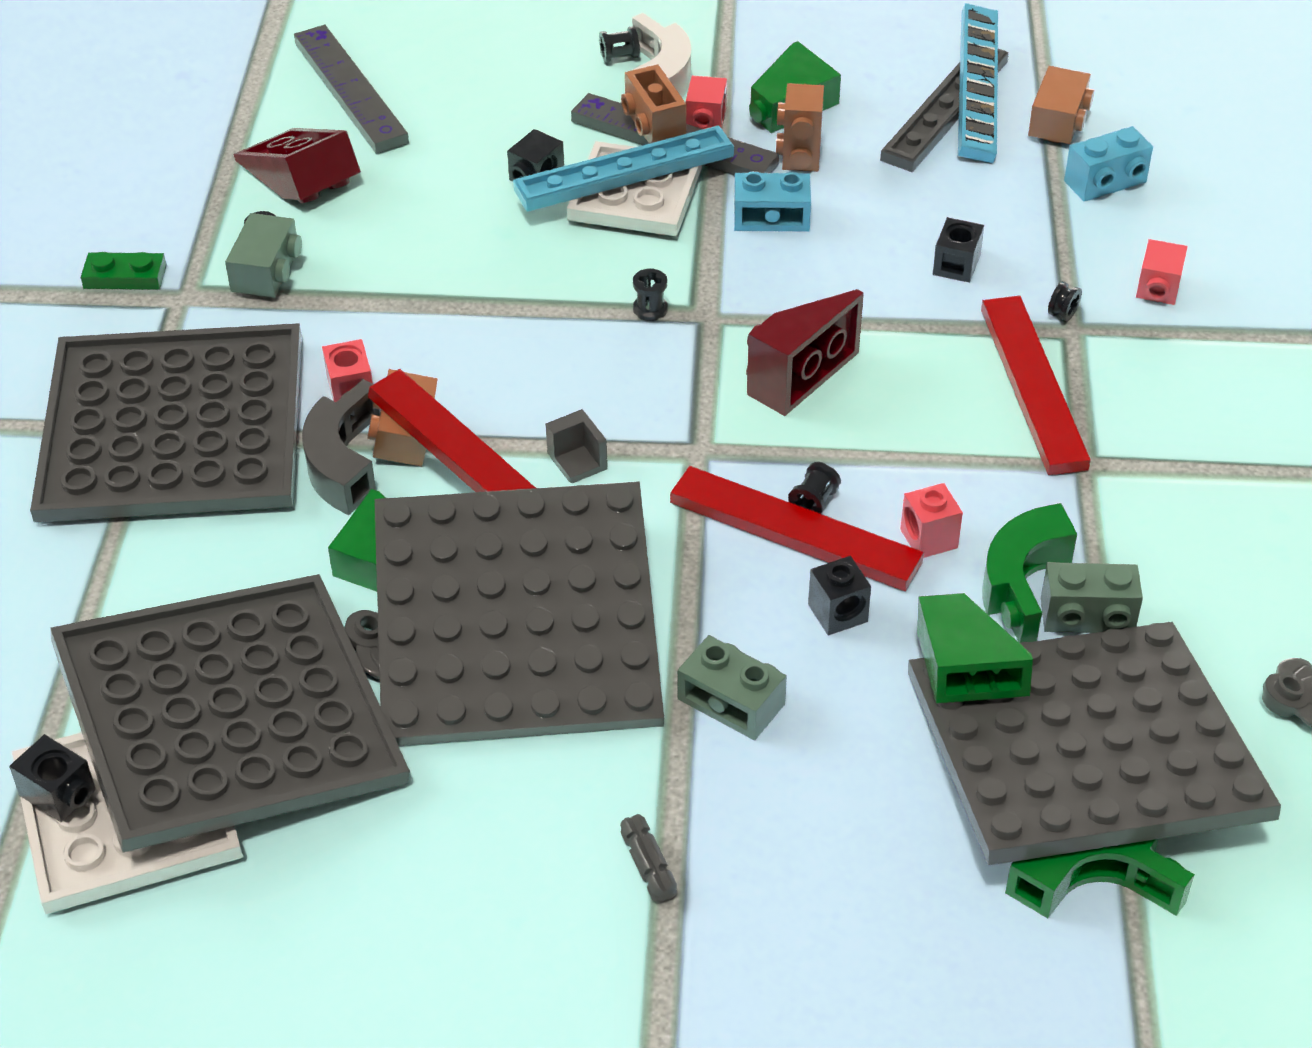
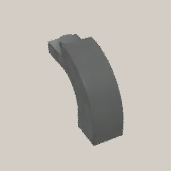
[302,379,380,516]

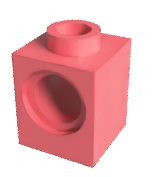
[686,75,727,129]
[1136,239,1188,305]
[322,339,373,402]
[900,483,963,558]

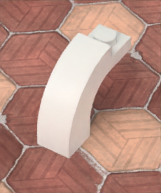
[632,12,691,97]

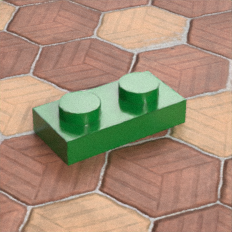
[80,252,167,290]

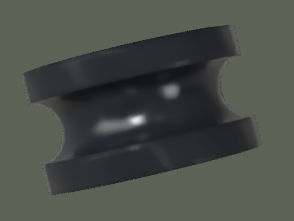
[1048,281,1082,321]

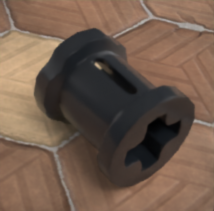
[599,26,640,63]
[633,268,668,321]
[788,462,841,514]

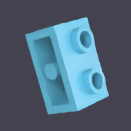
[1064,126,1153,202]
[734,172,811,232]

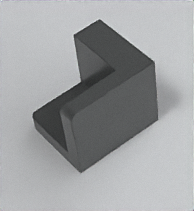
[545,409,608,483]

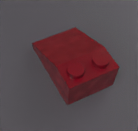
[233,128,361,203]
[746,289,864,416]

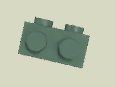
[225,213,302,297]
[1040,562,1143,633]
[677,635,787,741]

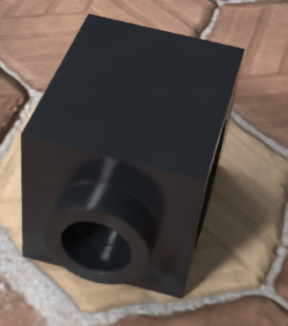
[507,129,565,182]
[932,217,985,283]
[808,556,871,636]
[9,734,96,822]

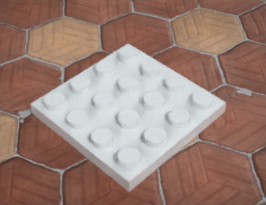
[12,732,243,915]

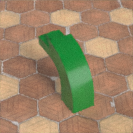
[982,503,1077,643]
[1005,839,1195,919]

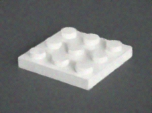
[567,141,702,236]

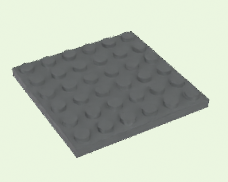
[30,323,302,522]
[375,481,664,746]
[50,574,410,853]
[908,621,1281,865]

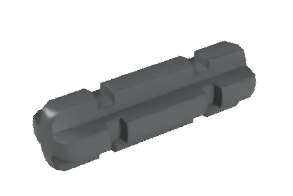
[620,814,677,903]

